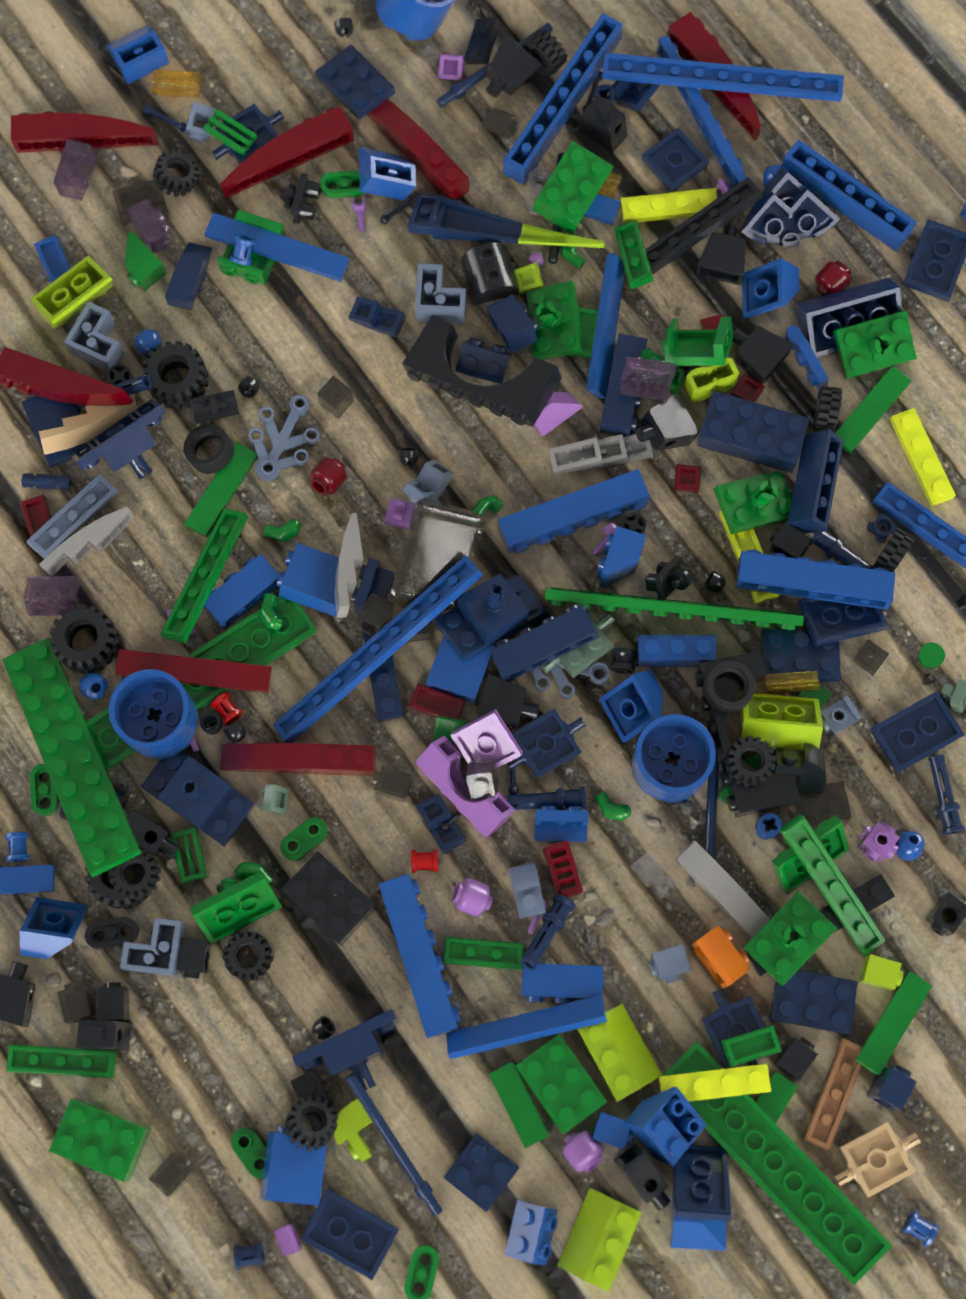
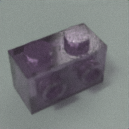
[53,139,96,201]
[126,198,170,253]

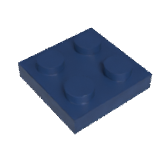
[641,128,709,193]
[444,1133,520,1213]

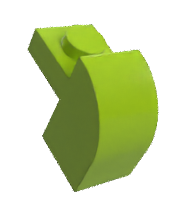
[334,1098,373,1162]

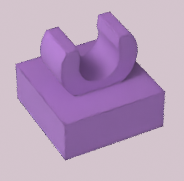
[384,498,415,530]

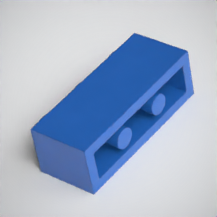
[204,554,279,630]
[636,635,716,667]
[521,963,603,1004]

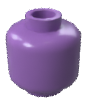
[452,878,493,916]
[563,1130,603,1173]

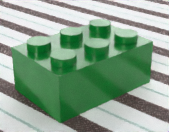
[532,141,614,234]
[515,1034,607,1134]
[49,1099,151,1182]

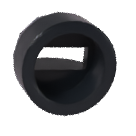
[334,18,354,38]
[238,376,260,398]
[398,448,418,466]
[704,570,726,593]
[200,713,222,735]
[223,721,246,742]
[312,1016,336,1040]

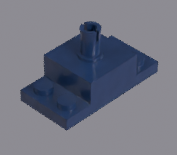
[70,399,166,479]
[434,574,548,661]
[140,752,255,847]
[292,1009,399,1090]

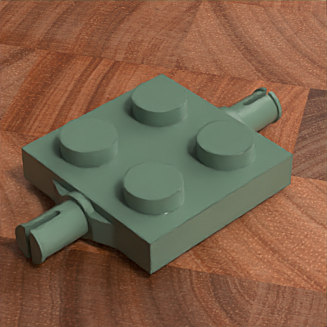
[540,613,615,678]

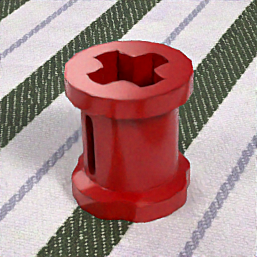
[210,692,244,726]
[411,849,438,873]

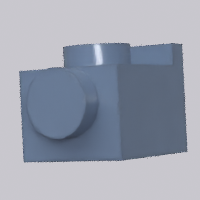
[184,102,216,143]
[821,695,861,737]

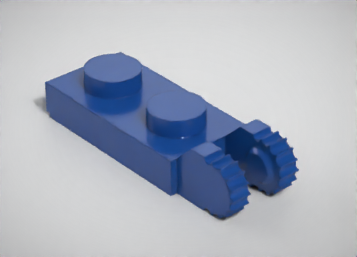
[785,325,829,391]

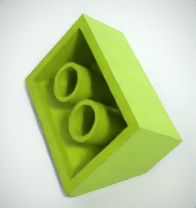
[30,255,113,330]
[739,692,823,751]
[576,1004,662,1102]
[557,1188,642,1292]

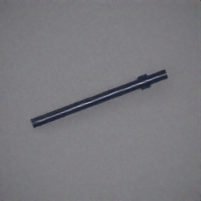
[436,23,553,108]
[704,736,719,858]
[345,1073,443,1216]

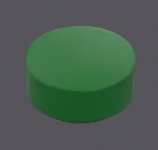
[918,642,945,669]

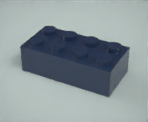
[697,391,810,473]

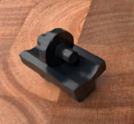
[279,173,321,224]
[190,390,240,424]
[645,556,691,600]

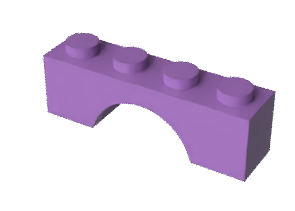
[415,735,516,838]

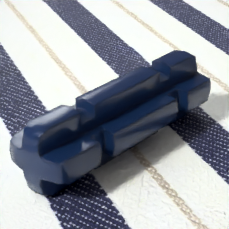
[21,473,71,490]

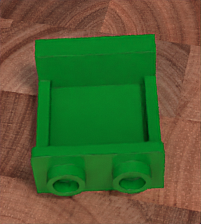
[217,209,286,285]
[661,317,733,366]

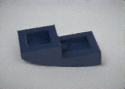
[348,296,406,337]
[416,793,466,855]

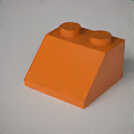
[690,925,750,989]

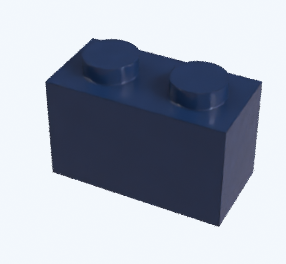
[487,294,538,354]
[867,1065,917,1111]

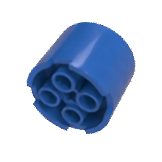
[376,0,455,40]
[109,669,199,759]
[631,714,716,803]

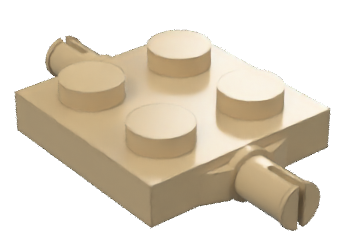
[834,1122,921,1198]

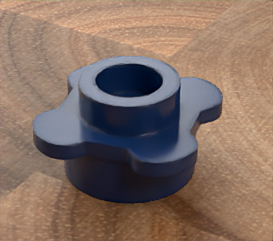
[867,514,897,543]

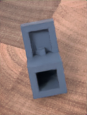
[402,459,454,509]
[508,862,546,919]

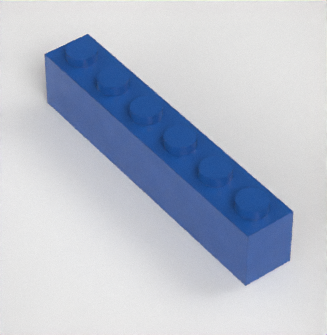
[782,139,917,252]
[498,469,650,554]
[735,550,895,610]
[379,874,461,1039]

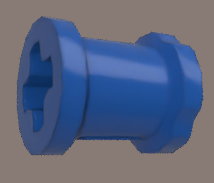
[230,234,256,265]
[755,813,782,840]
[5,832,30,862]
[902,1210,939,1247]

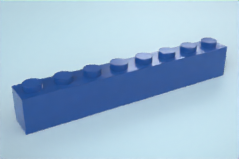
[503,13,623,185]

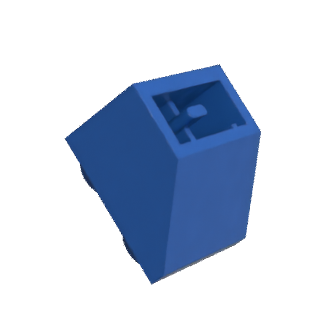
[106,25,170,84]
[359,147,416,201]
[596,526,646,588]
[625,1087,707,1166]

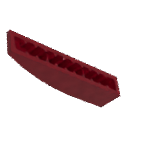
[667,11,761,141]
[367,99,469,201]
[220,106,354,199]
[11,111,159,153]
[0,347,133,406]
[220,743,376,776]

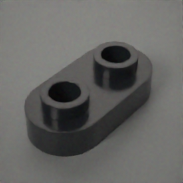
[85,917,139,949]

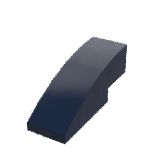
[165,242,213,310]

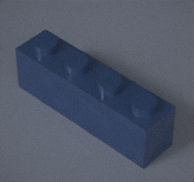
[599,333,651,437]
[788,429,844,534]
[490,605,600,682]

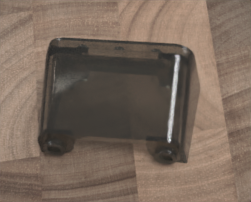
[390,497,485,612]

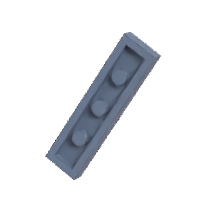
[27,473,118,559]

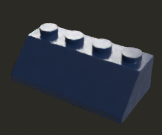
[796,277,902,357]

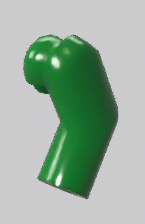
[561,233,586,270]
[467,495,503,524]
[263,519,301,542]
[259,593,283,630]
[594,791,631,821]
[234,862,274,885]

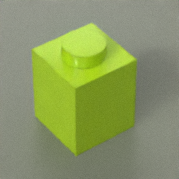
[859,954,903,991]

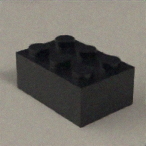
[281,851,377,946]

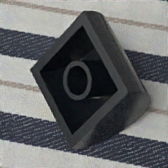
[461,243,520,306]

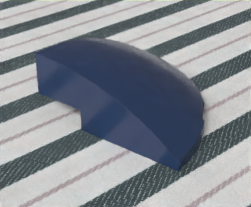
[740,167,840,247]

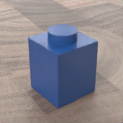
[592,1112,634,1150]

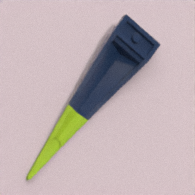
[408,193,604,248]

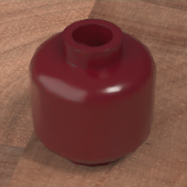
[815,260,852,296]
[310,458,347,495]

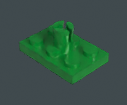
[527,280,583,360]
[833,311,917,379]
[713,470,792,535]
[772,815,850,895]
[189,871,282,944]
[742,891,837,986]

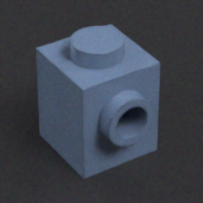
[648,944,691,984]

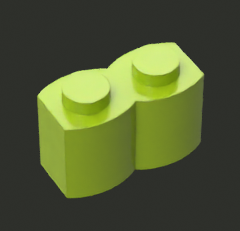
[684,358,739,402]

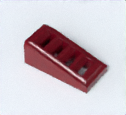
[543,840,583,897]

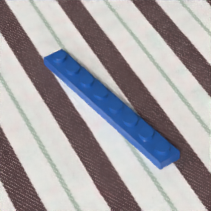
[657,35,753,187]

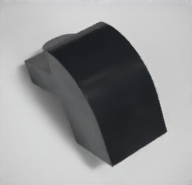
[774,743,827,794]

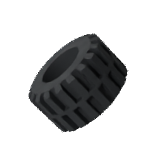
[142,341,209,410]
[49,605,120,674]
[84,847,148,909]

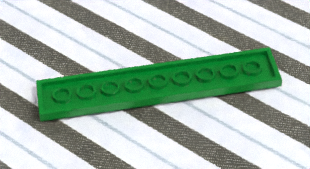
[545,586,804,630]
[86,597,318,771]
[2,637,142,878]
[658,1041,892,1285]

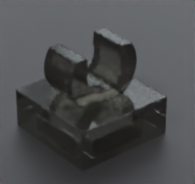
[852,639,889,676]

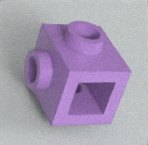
[858,822,900,863]

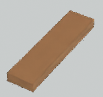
[803,1038,862,1151]

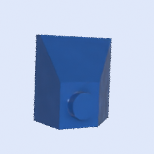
[742,258,799,319]
[599,670,663,743]
[20,897,88,959]
[671,1191,726,1251]

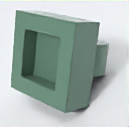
[941,679,966,714]
[257,784,290,815]

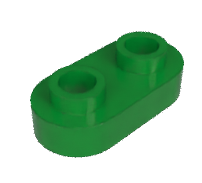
[320,171,365,198]
[30,764,59,816]
[280,817,328,861]
[231,1128,267,1178]
[404,1245,439,1299]

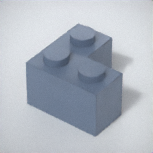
[415,263,466,323]
[64,301,125,372]
[120,918,186,977]

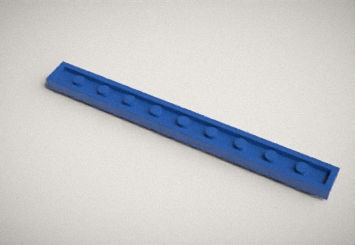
[602,53,844,102]
[273,555,483,743]

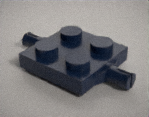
[211,103,285,165]
[506,708,586,780]
[701,988,765,1069]

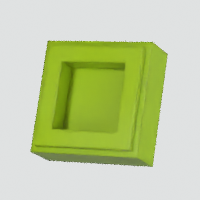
[514,262,544,295]

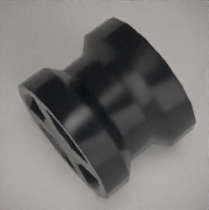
[107,364,134,385]
[621,513,646,534]
[610,647,637,674]

